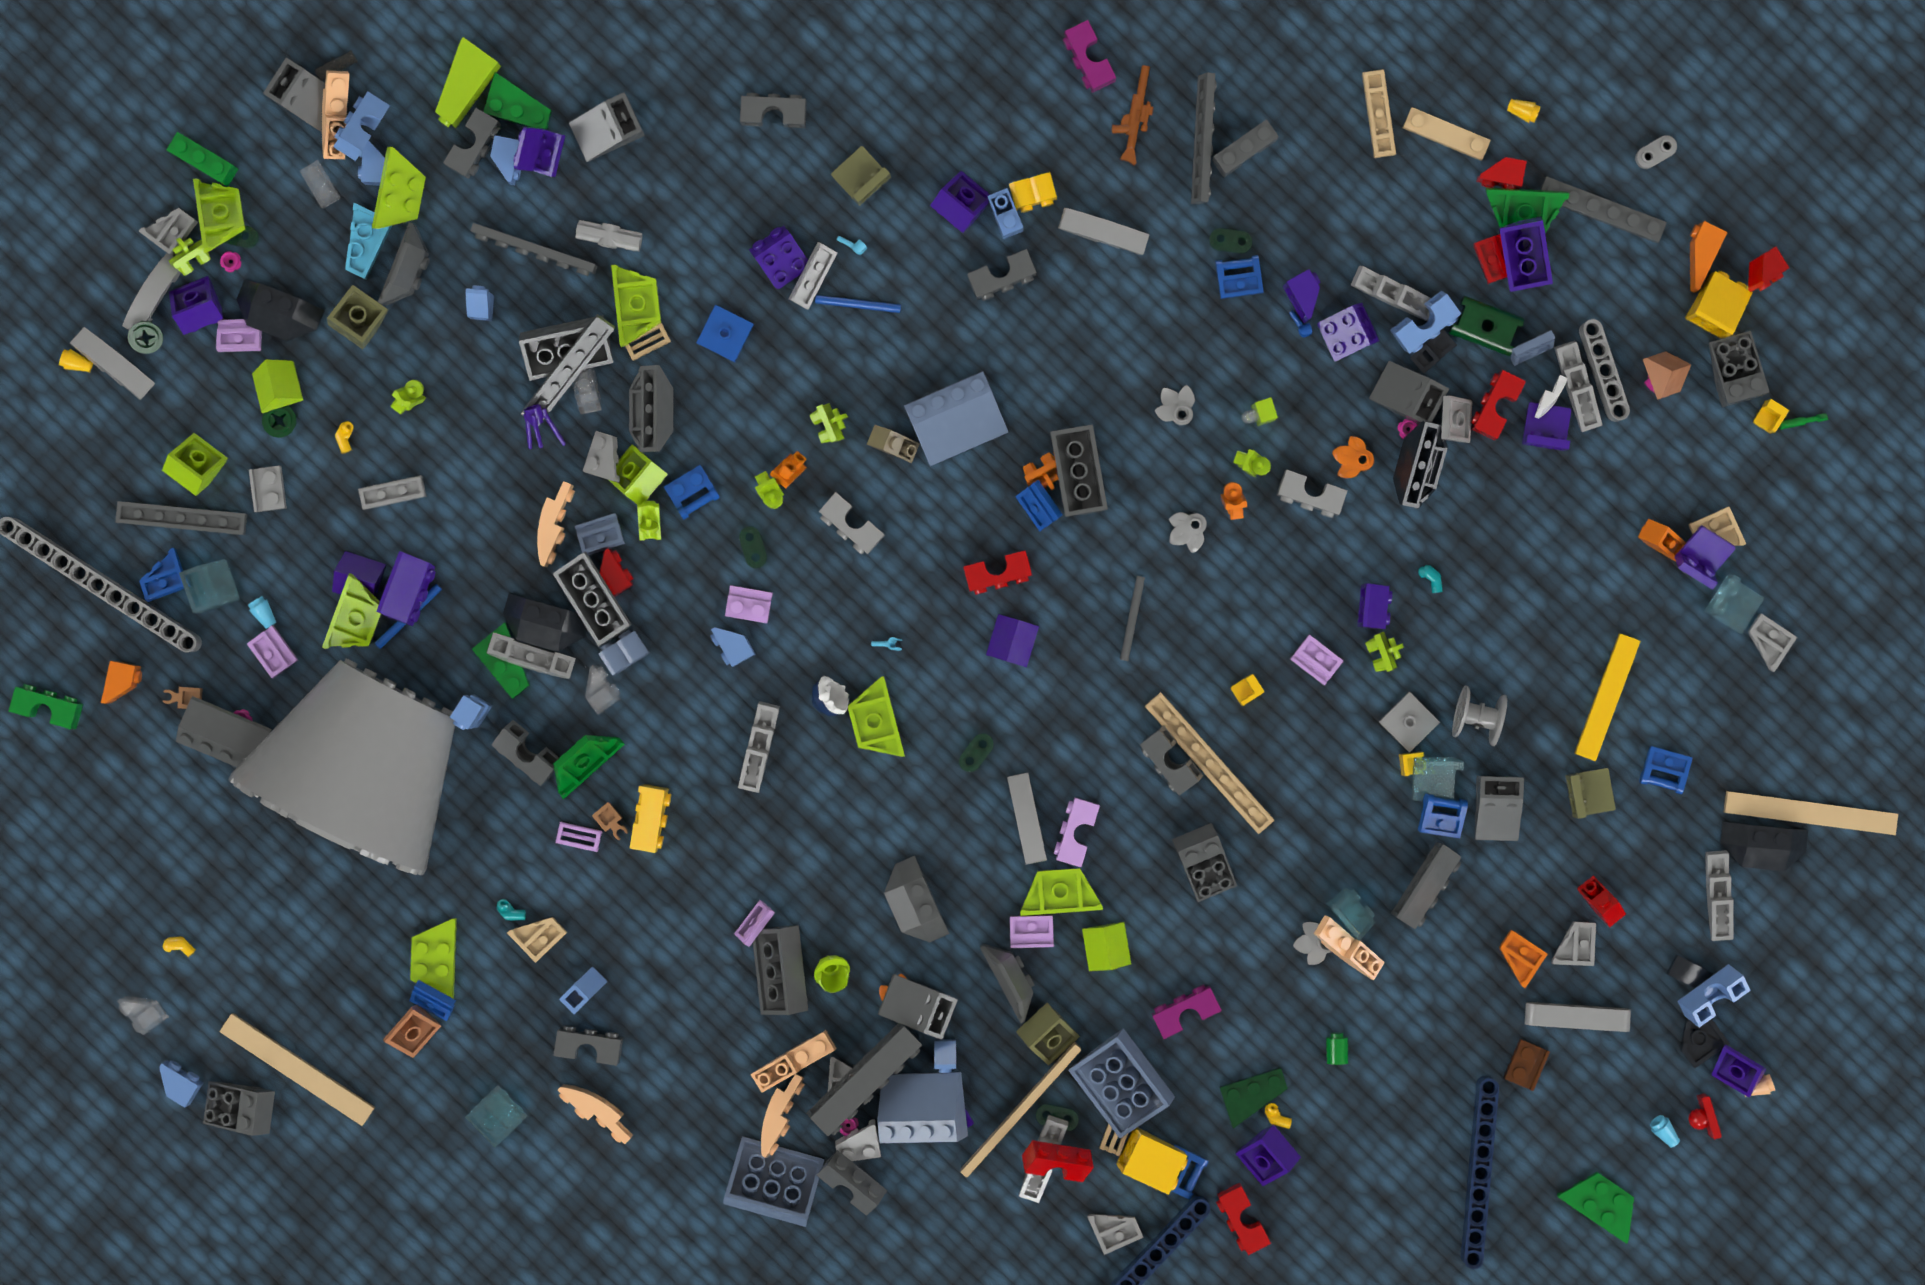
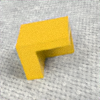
[1753,399,1789,434]
[1230,674,1264,706]
[1399,752,1424,776]

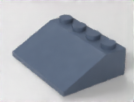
[904,372,1008,466]
[1069,1028,1175,1138]
[877,1072,968,1143]
[723,1136,824,1227]

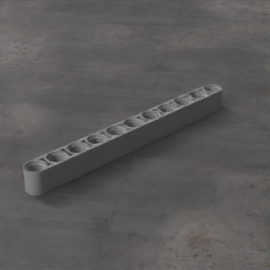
[0,517,202,652]

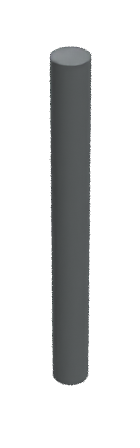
[1120,576,1145,661]

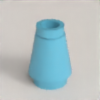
[248,596,276,629]
[1650,1115,1680,1148]

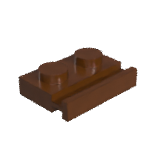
[1503,1039,1550,1091]

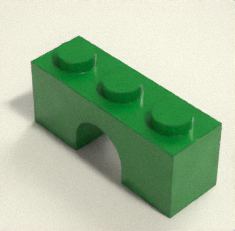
[166,132,238,187]
[8,684,83,729]

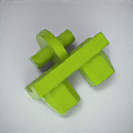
[168,237,211,276]
[391,379,426,414]
[810,403,848,443]
[1233,449,1271,477]
[755,471,784,509]
[637,501,661,540]
[1365,631,1404,672]

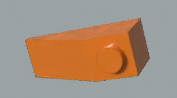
[1690,221,1727,293]

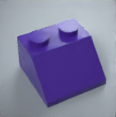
[930,171,990,233]
[1283,269,1321,324]
[169,276,223,335]
[1357,583,1392,629]
[1235,1124,1301,1186]

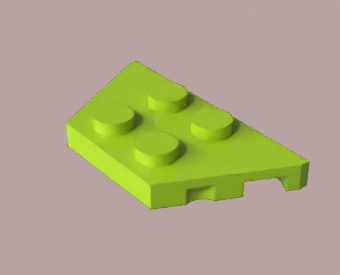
[372,147,426,229]
[193,178,245,253]
[611,265,661,347]
[322,573,381,649]
[848,676,905,757]
[1020,868,1103,916]
[410,918,457,999]

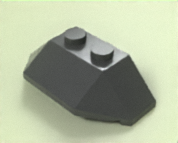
[378,222,430,306]
[629,365,673,452]
[884,855,949,942]
[980,944,1035,1023]

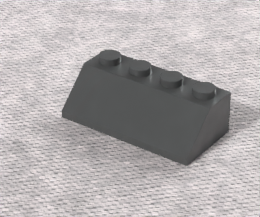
[519,315,613,381]
[1050,424,1108,517]
[553,551,632,646]
[176,696,272,767]
[1391,842,1461,929]
[753,925,808,1015]

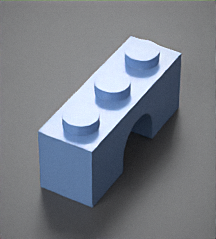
[333,91,390,161]
[1390,291,1461,354]
[450,694,492,730]
[1678,964,1751,1028]

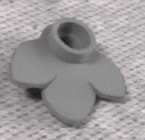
[1155,385,1195,425]
[1169,512,1207,553]
[1293,922,1332,965]

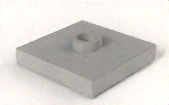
[1441,396,1472,443]
[1379,692,1440,752]

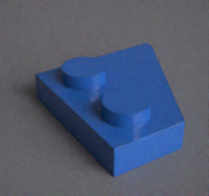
[139,548,188,602]

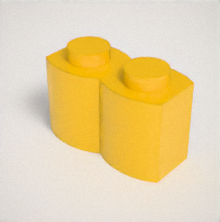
[1009,172,1057,213]

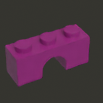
[1063,20,1116,93]
[1151,984,1222,1039]

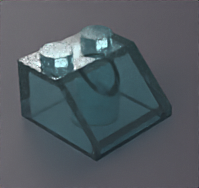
[1326,888,1376,941]
[466,1086,527,1147]

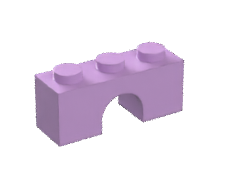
[1053,797,1100,867]

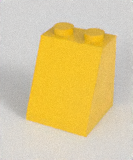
[1685,271,1753,339]
[1116,1127,1188,1195]

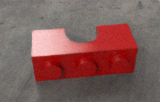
[1471,370,1526,440]
[963,550,1032,595]
[1022,1140,1094,1182]
[1216,1182,1271,1255]

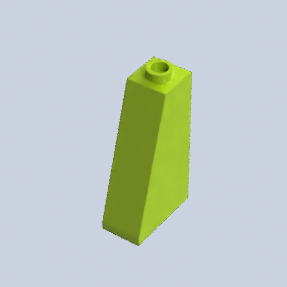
[435,37,501,128]

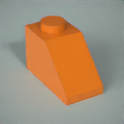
[1638,519,1686,562]
[101,661,142,704]

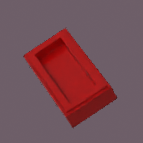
[1689,1093,1722,1140]

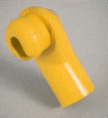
[335,421,354,454]
[162,936,196,957]
[1265,1103,1292,1129]

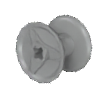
[1452,685,1507,746]

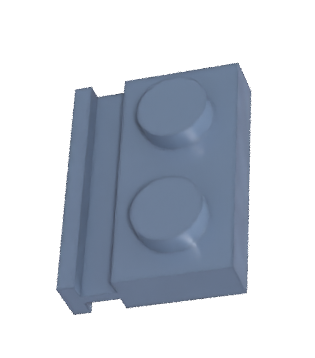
[1511,330,1555,366]
[575,513,625,555]

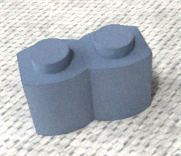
[599,630,650,676]

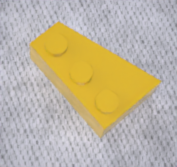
[630,784,671,853]

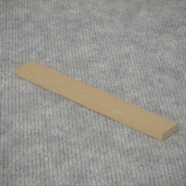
[1145,692,1274,834]
[1724,791,1898,835]
[220,1013,375,1126]
[960,1042,1081,1177]

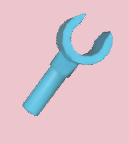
[837,236,867,255]
[871,637,903,651]

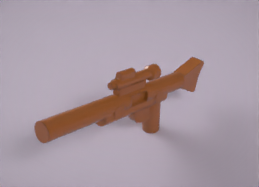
[1111,65,1153,166]

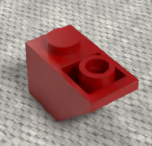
[1476,157,1527,189]
[1748,247,1789,292]
[600,548,634,597]
[1577,875,1626,928]

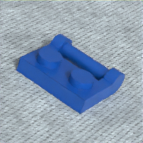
[1215,255,1263,299]
[664,465,720,520]
[1639,746,1693,794]
[1418,794,1468,838]
[1171,1144,1209,1200]

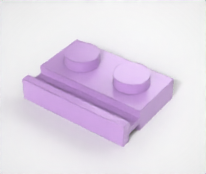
[216,319,262,352]
[725,586,773,623]
[247,626,298,678]
[1290,635,1343,685]
[1010,915,1054,948]

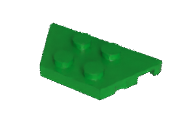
[1485,188,1570,233]
[553,735,625,799]
[1557,1172,1634,1244]

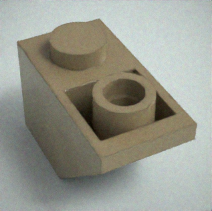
[867,425,920,463]

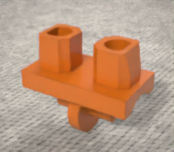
[770,451,807,488]
[1023,452,1058,490]
[1221,482,1247,520]

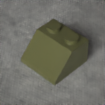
[327,285,388,349]
[1016,1003,1080,1066]

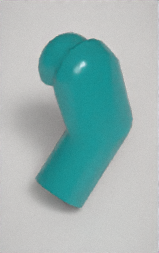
[1418,565,1443,593]
[497,899,526,920]

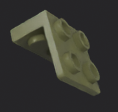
[831,146,891,206]
[1565,768,1616,819]

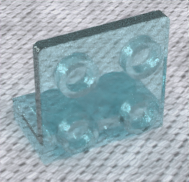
[1705,575,1764,634]
[1412,757,1464,801]

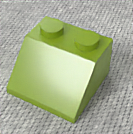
[162,433,228,496]
[609,444,668,504]

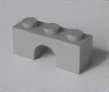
[1276,470,1348,518]
[819,492,885,554]

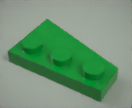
[484,72,552,130]
[472,622,530,699]

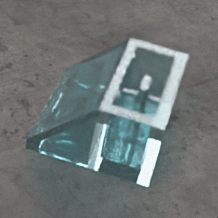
[179,559,240,614]

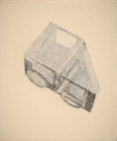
[573,367,602,414]
[585,665,621,715]
[117,996,169,1035]

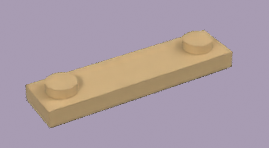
[1362,69,1396,158]
[1403,107,1491,161]

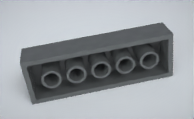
[807,1023,922,1136]

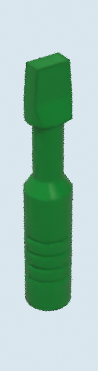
[1779,413,1828,430]

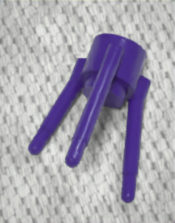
[523,404,566,449]

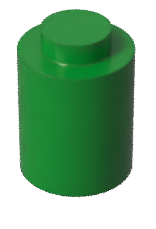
[1326,1032,1348,1065]

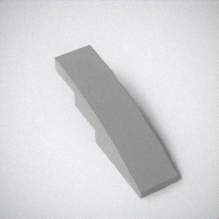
[1058,208,1149,255]
[1351,266,1431,321]
[70,327,155,400]
[1554,340,1602,432]
[738,701,780,793]
[1007,773,1047,865]
[1705,850,1734,941]
[1019,1115,1068,1203]

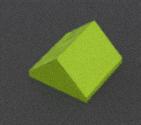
[252,360,303,413]
[1082,922,1131,971]

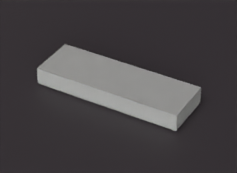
[789,242,837,310]
[358,475,427,510]

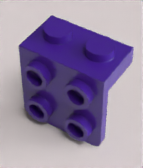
[513,127,565,177]
[749,225,808,289]

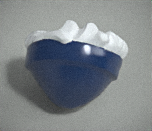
[812,676,849,717]

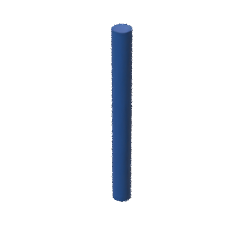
[815,295,901,313]
[375,583,442,649]

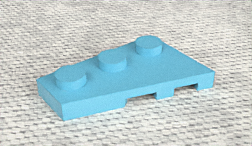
[345,203,392,280]

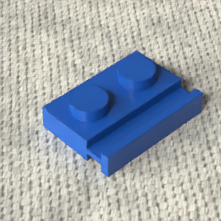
[1015,480,1063,531]
[409,980,456,1021]

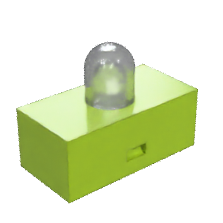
[1242,397,1278,426]

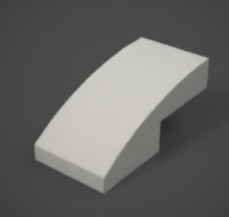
[1535,375,1568,419]

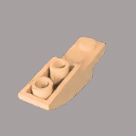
[322,70,349,159]
[537,481,575,567]
[1314,916,1385,980]
[751,1030,837,1093]
[761,1074,805,1158]
[558,1084,633,1144]

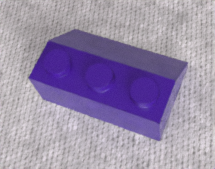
[1499,217,1553,292]
[376,551,436,627]

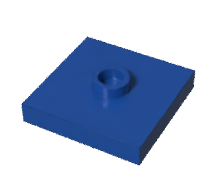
[696,305,754,362]

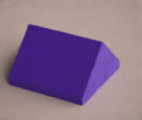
[332,551,387,597]
[986,614,1039,667]
[1711,1044,1767,1098]

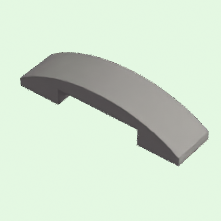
[122,253,181,337]
[487,632,576,679]

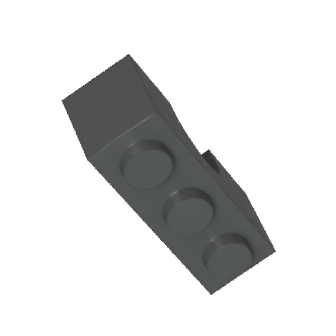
[740,93,807,128]
[443,108,501,179]
[1212,119,1279,178]
[967,249,1037,301]
[492,720,559,786]
[1140,725,1203,795]
[553,1025,624,1066]
[817,1150,887,1216]

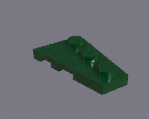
[1219,1067,1288,1128]

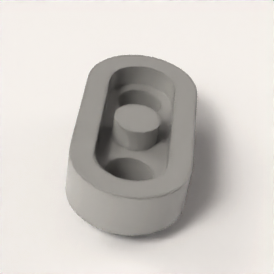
[1635,136,1677,169]

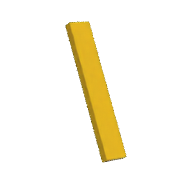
[1574,633,1641,761]

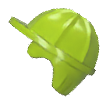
[814,955,850,993]

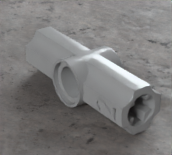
[575,220,643,252]

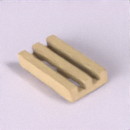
[625,323,671,361]
[1099,1124,1128,1156]

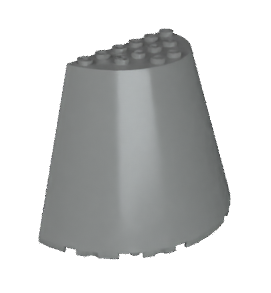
[229,658,455,876]

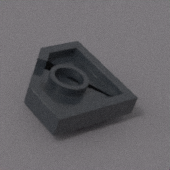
[1680,1018,1730,1068]

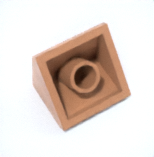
[1643,351,1691,400]
[383,1005,441,1058]

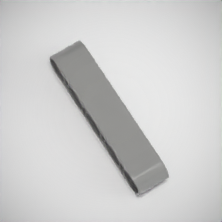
[1579,319,1630,422]
[1525,1002,1631,1032]

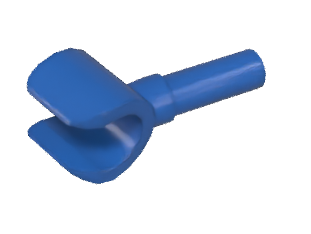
[1289,310,1313,337]

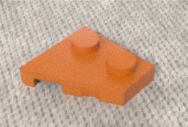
[1499,930,1548,988]

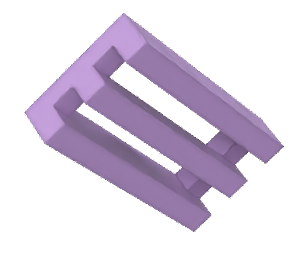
[555,822,602,852]
[734,900,775,947]

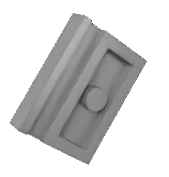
[249,466,287,512]

